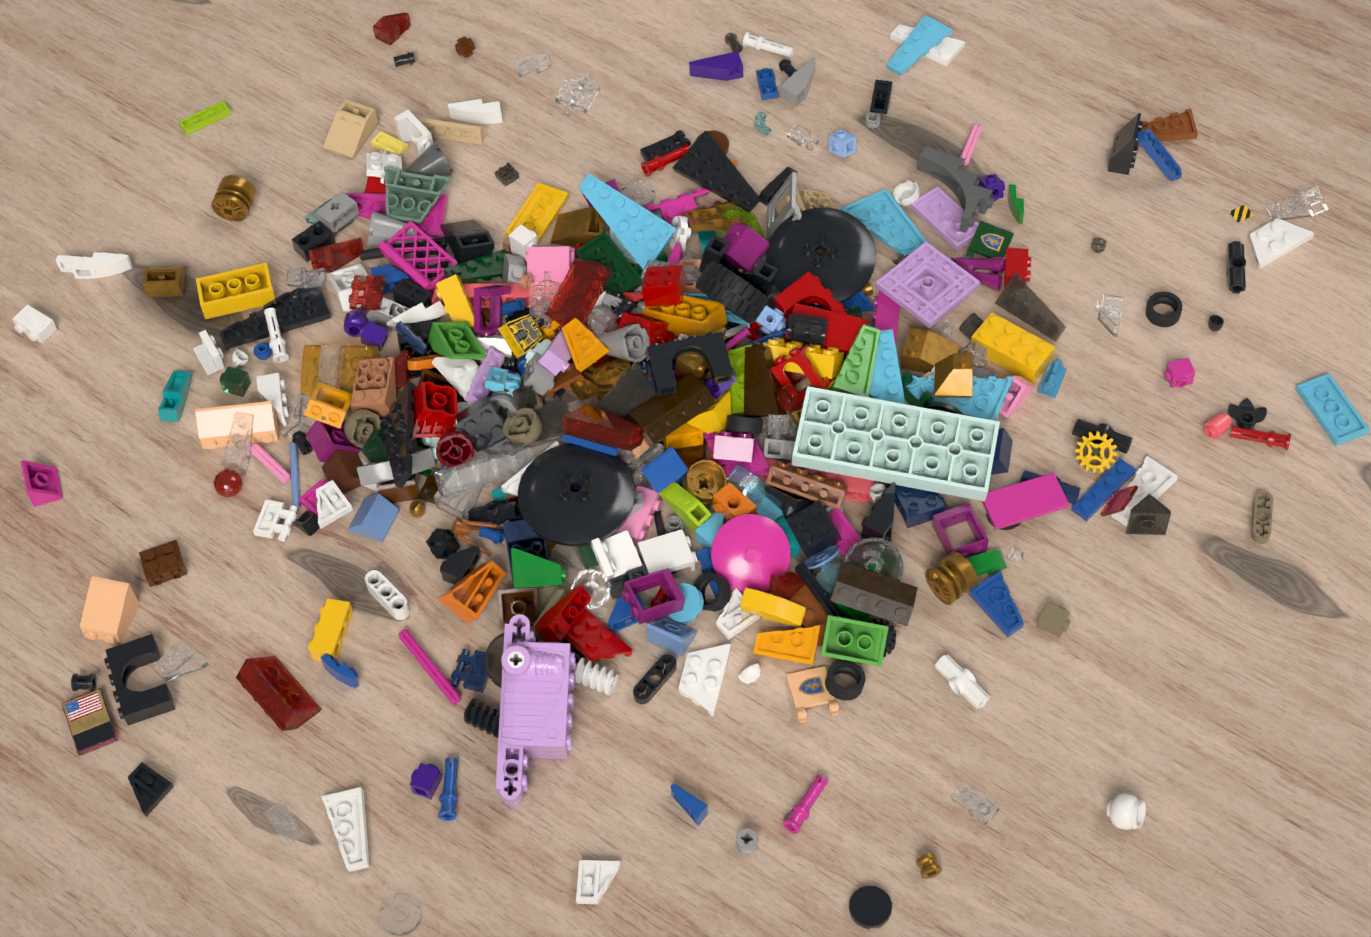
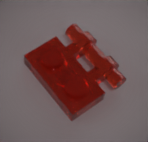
[348,275,386,311]

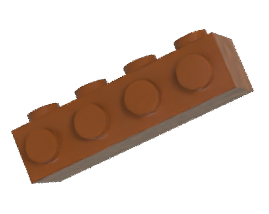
[765,461,848,509]

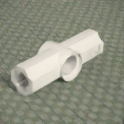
[935,655,990,709]

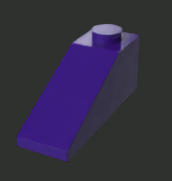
[689,51,743,81]

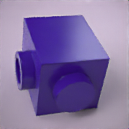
[359,321,389,352]
[410,763,442,800]

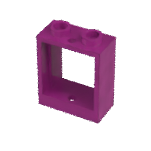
[932,503,989,558]
[622,568,685,624]

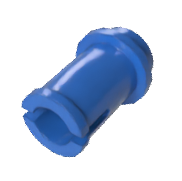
[479,527,505,544]

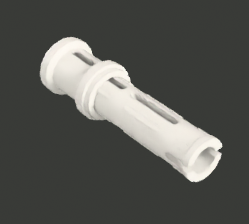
[743,32,794,58]
[264,308,289,363]

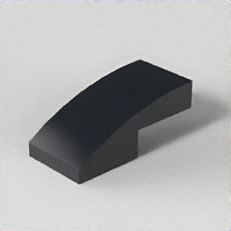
[605,565,648,600]

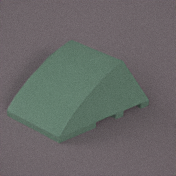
[384,166,451,224]

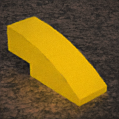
[740,588,806,627]

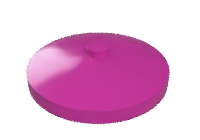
[711,514,790,593]

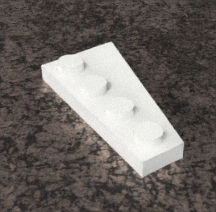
[1111,456,1178,527]
[321,787,370,872]

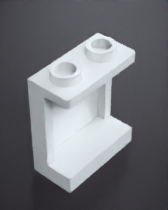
[394,110,433,157]
[638,529,697,574]

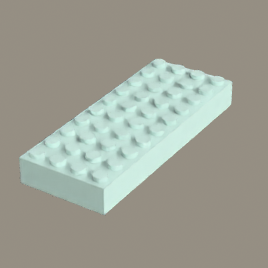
[792,386,1000,501]

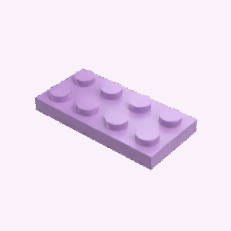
[910,186,979,251]

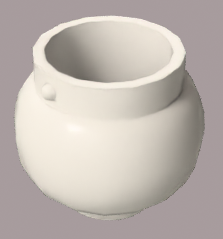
[1107,793,1146,830]

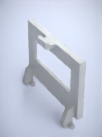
[766,172,802,241]

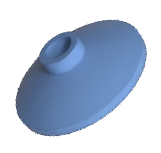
[804,545,839,570]

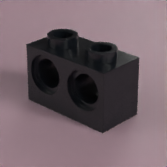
[291,220,335,263]

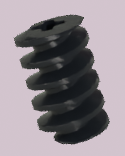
[464,698,500,738]

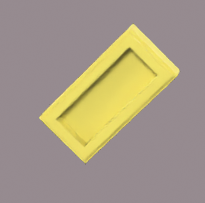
[371,131,409,156]

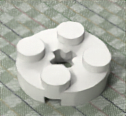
[669,216,691,252]

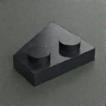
[128,762,174,817]

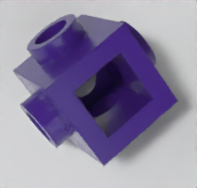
[978,174,1005,201]

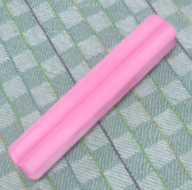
[960,124,982,166]
[250,444,291,484]

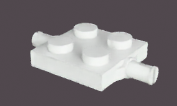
[366,149,402,184]

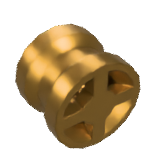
[916,853,942,879]

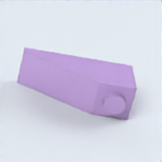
[538,330,571,376]

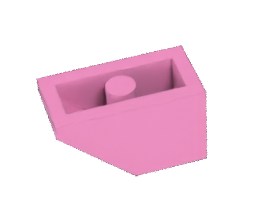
[1000,376,1035,418]

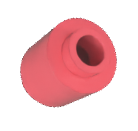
[1203,413,1232,439]

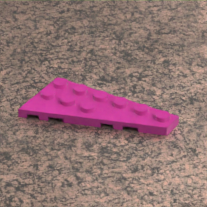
[345,193,447,238]

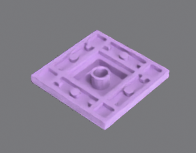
[875,242,980,328]

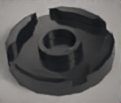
[849,886,892,929]

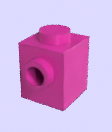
[1164,358,1195,388]

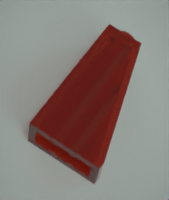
[562,404,644,451]

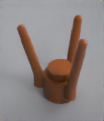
[452,518,497,557]

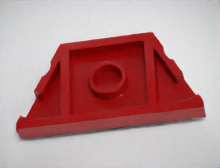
[564,608,633,661]

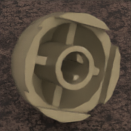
[502,408,542,447]
[344,409,382,448]

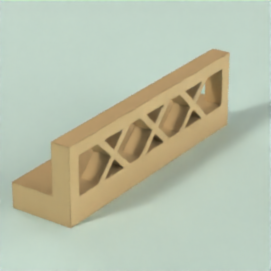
[416,117,487,145]

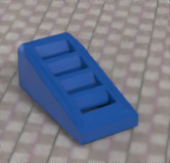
[670,784,708,825]

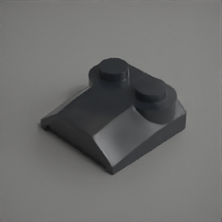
[764,485,814,517]

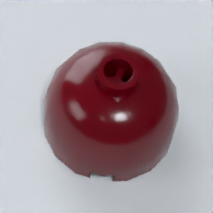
[436,430,475,470]

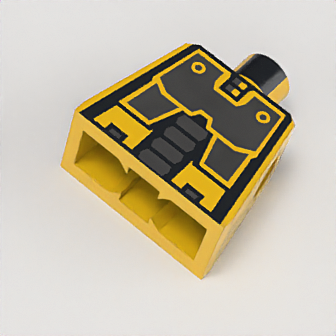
[498,315,544,358]

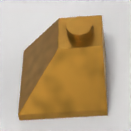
[934,353,973,398]

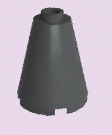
[404,142,454,177]

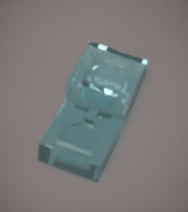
[727,465,766,504]

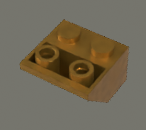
[142,266,187,297]

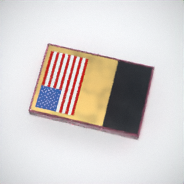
[61,688,119,756]

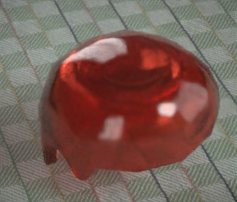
[777,384,804,413]
[214,469,243,498]

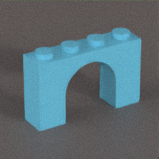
[695,484,784,549]

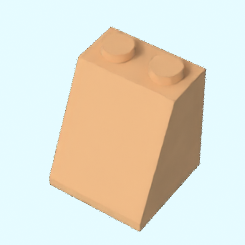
[80,576,139,644]

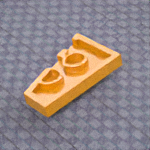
[561,317,610,372]
[753,625,821,666]

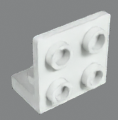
[591,530,642,581]

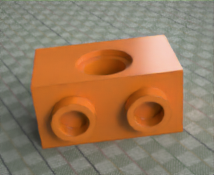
[713,482,757,521]

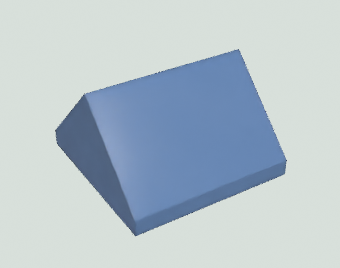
[348,493,399,542]
[646,616,697,656]

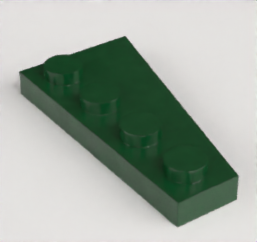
[443,249,508,284]

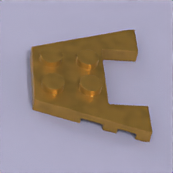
[684,201,747,232]

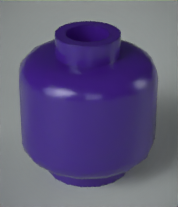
[343,310,368,337]

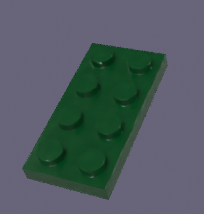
[575,231,643,297]

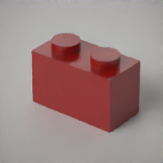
[1003,247,1032,289]

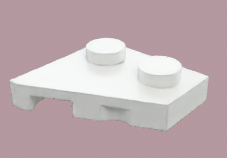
[316,480,353,529]
[576,860,621,904]

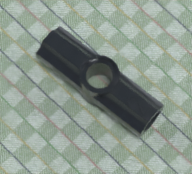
[1227,241,1246,294]
[1072,419,1133,454]
[468,500,522,526]

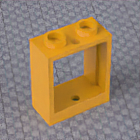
[304,381,352,429]

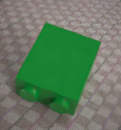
[511,548,566,589]

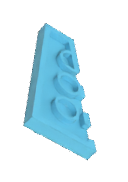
[886,15,953,76]

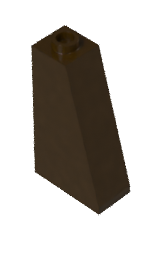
[744,343,787,417]

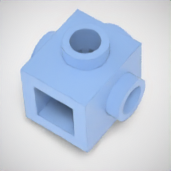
[828,130,856,158]
[756,306,787,335]

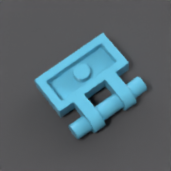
[485,366,522,395]

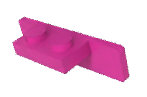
[644,188,710,224]

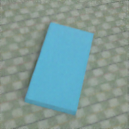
[1295,373,1370,446]

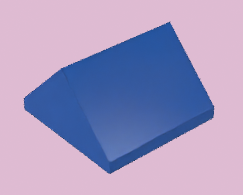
[641,446,689,494]

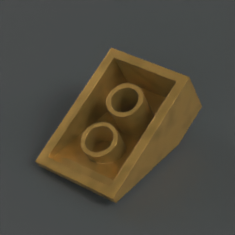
[901,326,964,373]

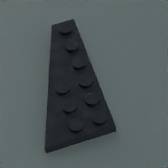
[672,130,761,213]
[220,274,331,350]
[380,381,415,489]

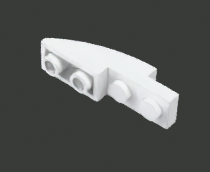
[56,252,132,279]

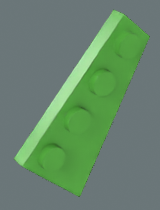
[831,324,881,398]

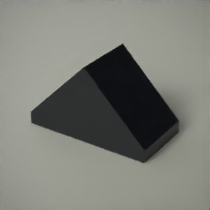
[870,79,893,114]

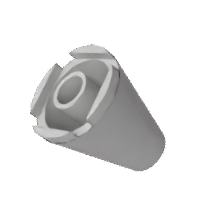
[368,212,415,247]
[598,324,650,362]

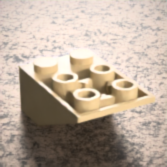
[323,99,378,158]
[776,188,834,217]

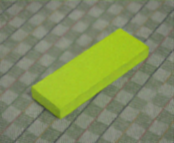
[178,100,232,136]

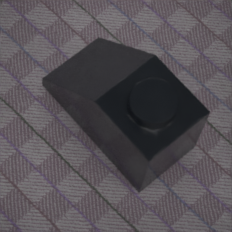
[440,545,481,585]

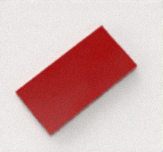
[785,303,868,353]

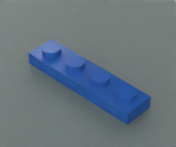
[1071,458,1136,521]

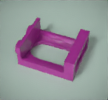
[474,285,511,337]

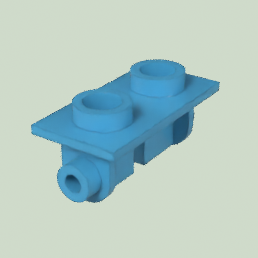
[1037,359,1067,398]

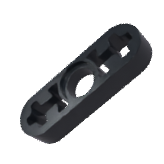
[759,167,797,206]
[633,654,677,704]

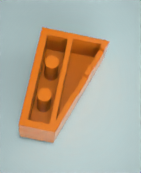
[437,561,506,623]

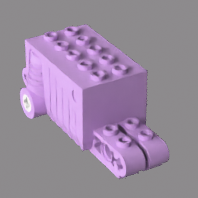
[496,614,576,807]

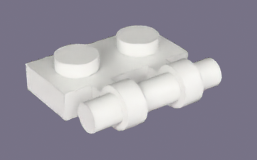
[253,500,298,542]

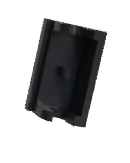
[392,278,432,309]
[787,313,828,346]

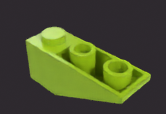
[658,481,712,533]

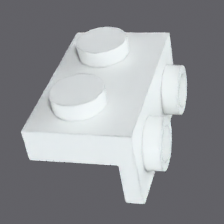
[193,330,224,375]

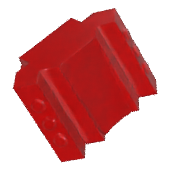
[613,312,676,359]
[410,381,458,438]

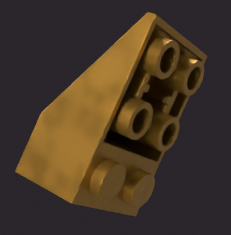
[551,207,609,246]
[674,327,727,381]

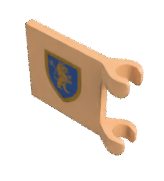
[786,666,839,723]

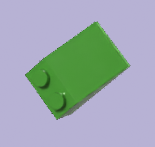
[428,322,486,359]
[821,615,889,667]

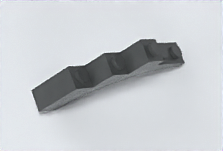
[917,146,994,233]

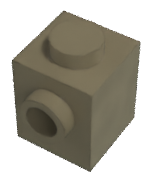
[1037,602,1071,637]

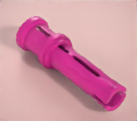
[782,775,828,834]

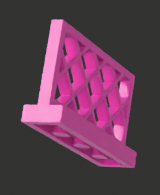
[378,221,458,293]

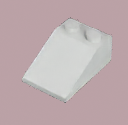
[326,263,376,312]

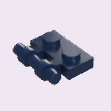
[395,321,428,356]
[451,649,495,693]

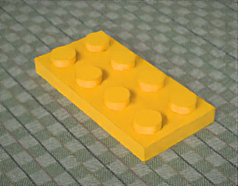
[505,182,569,245]

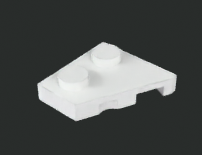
[716,588,760,640]

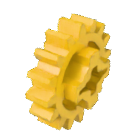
[1075,431,1118,474]

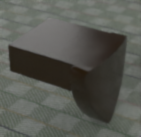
[418,471,448,504]

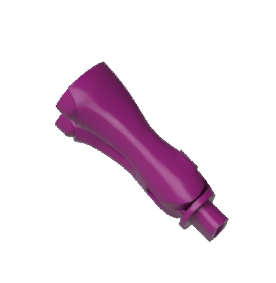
[950,257,1005,292]

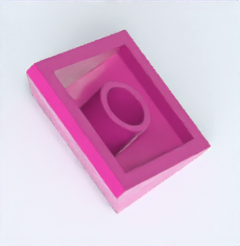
[21,460,63,507]

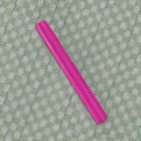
[398,629,461,705]

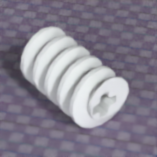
[574,658,619,695]

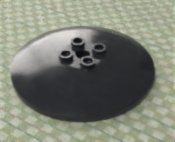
[766,208,876,307]
[518,443,635,546]

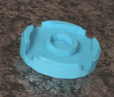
[667,583,704,624]

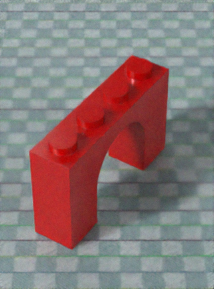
[774,272,853,349]

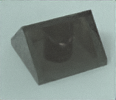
[1126,493,1171,535]

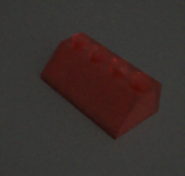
[545,260,612,327]
[236,656,322,731]

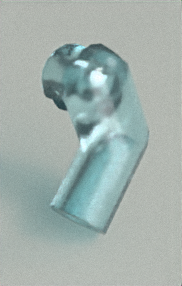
[754,112,771,136]

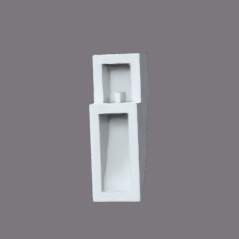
[448,99,503,124]
[387,301,446,327]

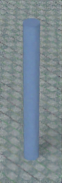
[289,443,300,509]

